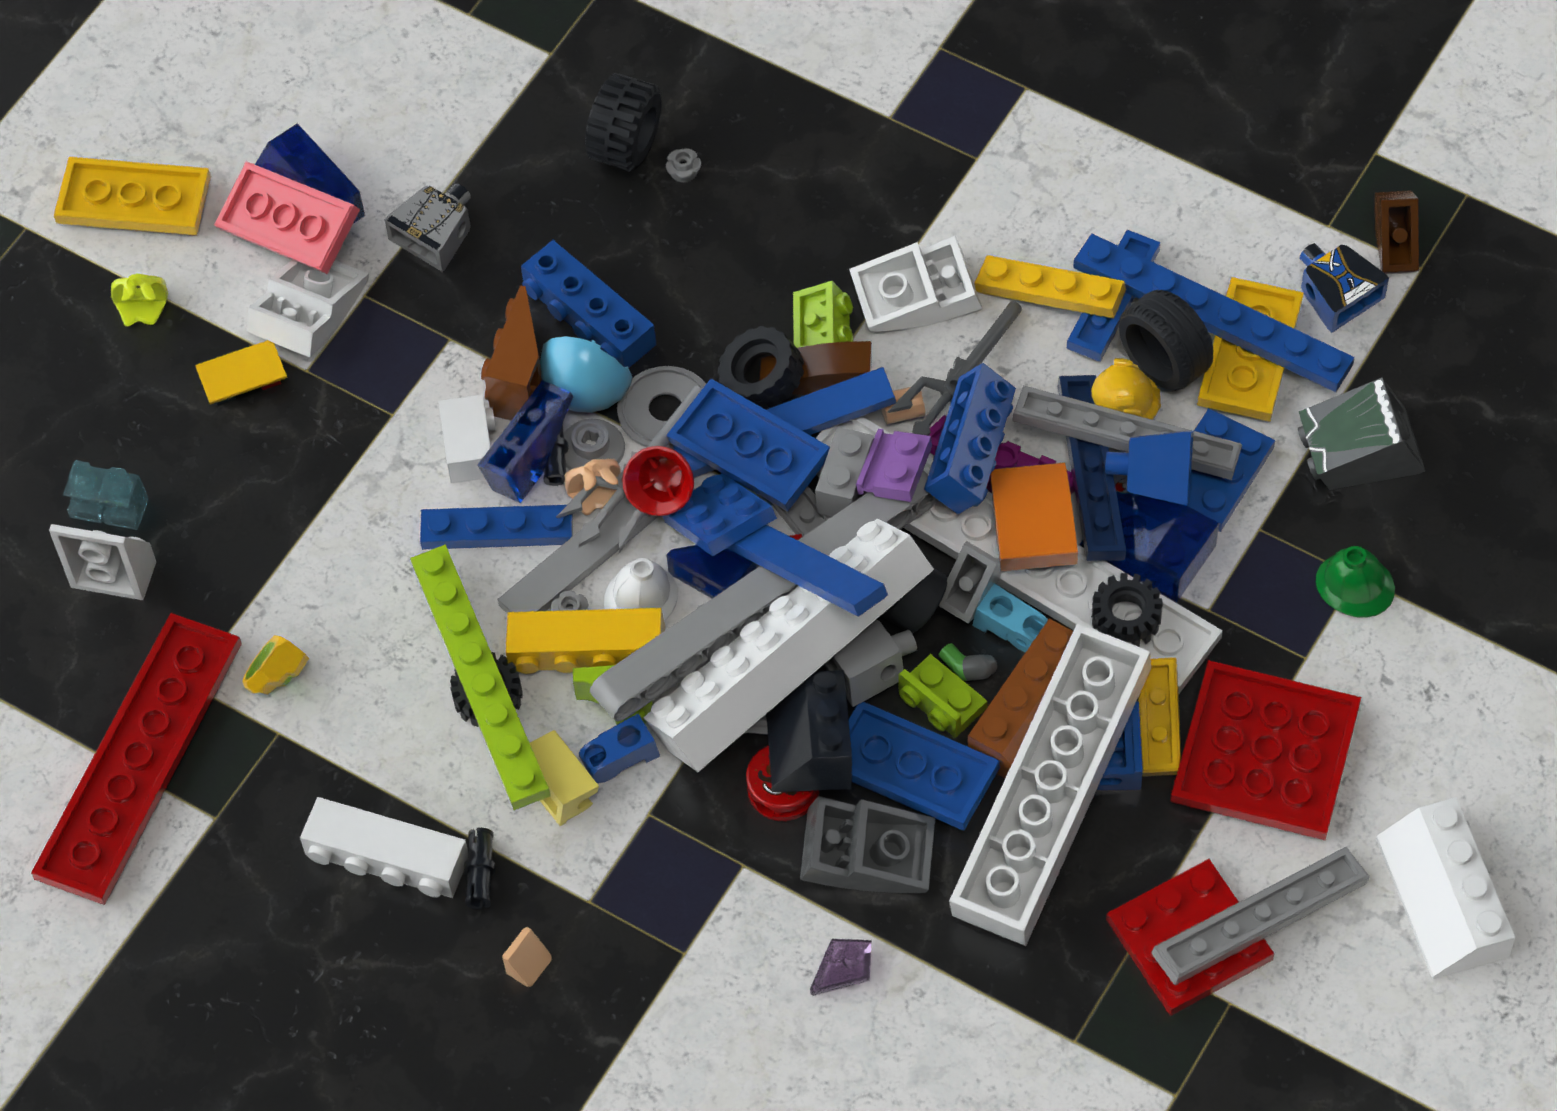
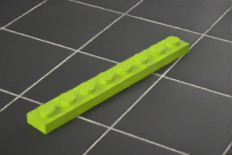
[410,544,551,810]

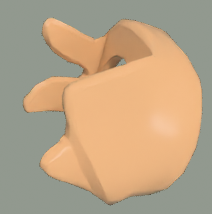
[564,458,621,515]

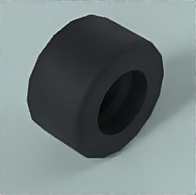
[881,567,948,633]

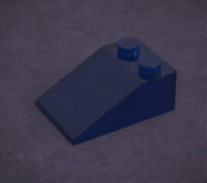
[1079,492,1219,602]

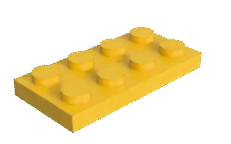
[54,157,211,235]
[1197,277,1304,422]

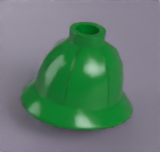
[1316,546,1395,617]

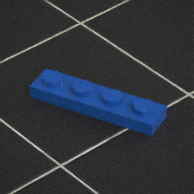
[1067,230,1160,362]
[420,505,573,550]

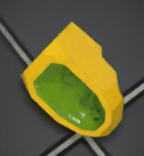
[242,635,309,695]

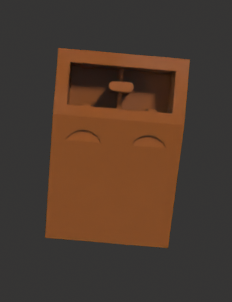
[481,285,545,426]

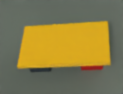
[195,340,287,406]

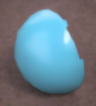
[540,336,632,413]

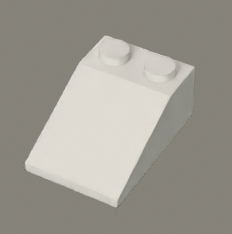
[49,524,156,600]

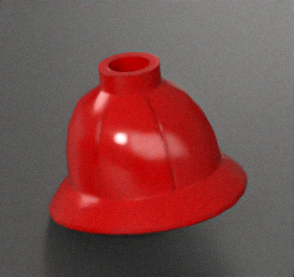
[622,446,694,516]

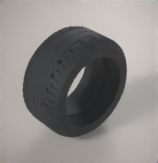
[1119,290,1213,391]

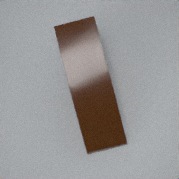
[760,341,872,395]

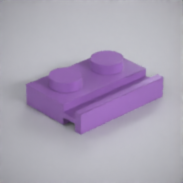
[856,429,932,502]

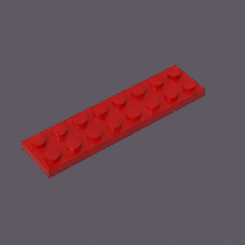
[31,613,242,905]

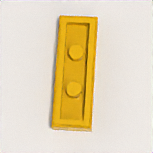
[1138,657,1181,776]

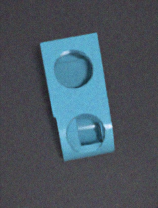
[972,583,1048,653]

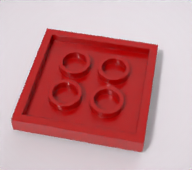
[1106,859,1274,1016]

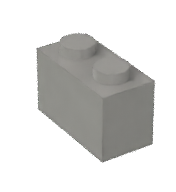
[815,427,874,516]

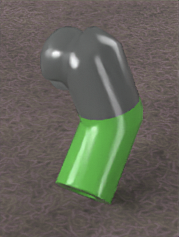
[939,643,997,681]

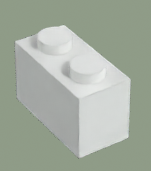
[438,394,501,483]

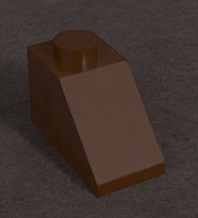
[1375,191,1419,273]

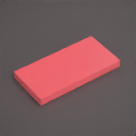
[214,161,360,274]

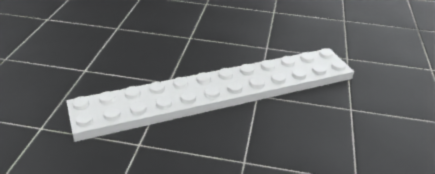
[816,416,1222,694]

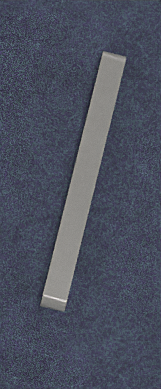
[590,470,938,721]

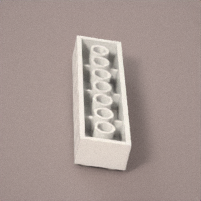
[643,518,934,772]
[949,623,1151,946]

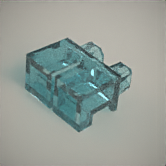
[63,460,149,530]

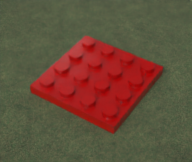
[1170,660,1362,841]

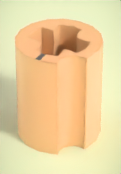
[882,387,925,424]

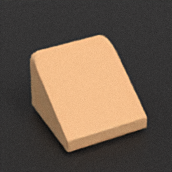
[503,927,552,987]

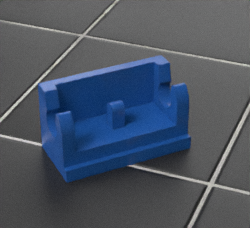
[1097,702,1143,790]

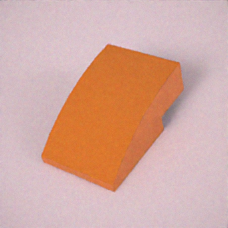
[990,463,1078,571]

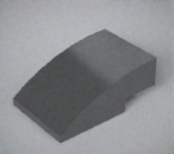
[800,796,935,893]

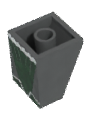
[1298,377,1425,490]

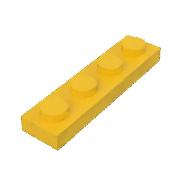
[974,255,1126,319]

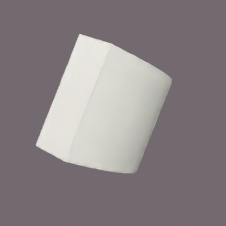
[849,236,982,332]
[246,260,369,357]

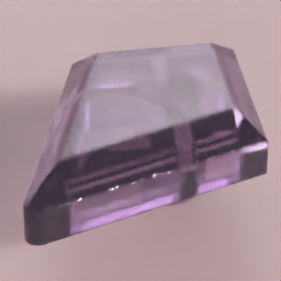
[810,939,872,996]

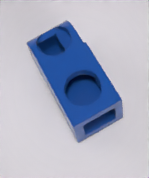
[579,713,660,783]

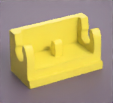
[530,730,599,826]

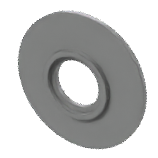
[617,366,706,449]

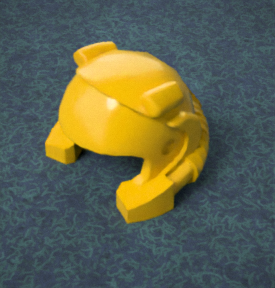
[1091,358,1161,420]

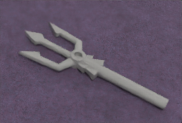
[556,386,702,553]

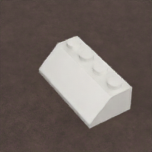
[1376,797,1515,979]

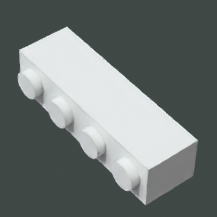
[300,797,468,898]

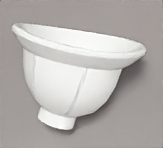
[604,558,678,621]

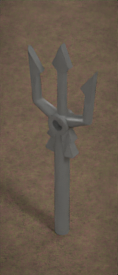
[887,301,1022,436]

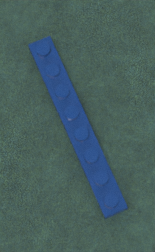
[1073,233,1355,392]

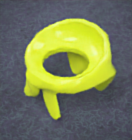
[111,273,168,326]

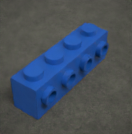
[521,240,656,368]
[924,363,1016,514]

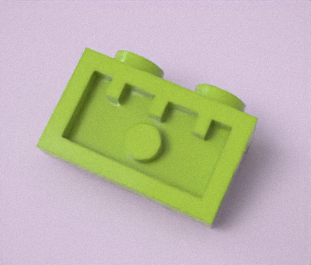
[793,281,853,348]
[898,654,987,738]

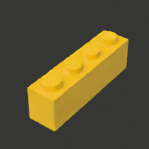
[506,608,665,674]

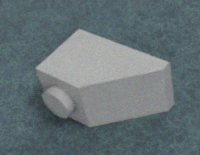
[939,541,1001,624]

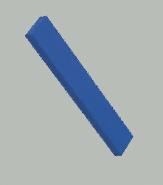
[672,367,896,477]
[727,525,888,617]

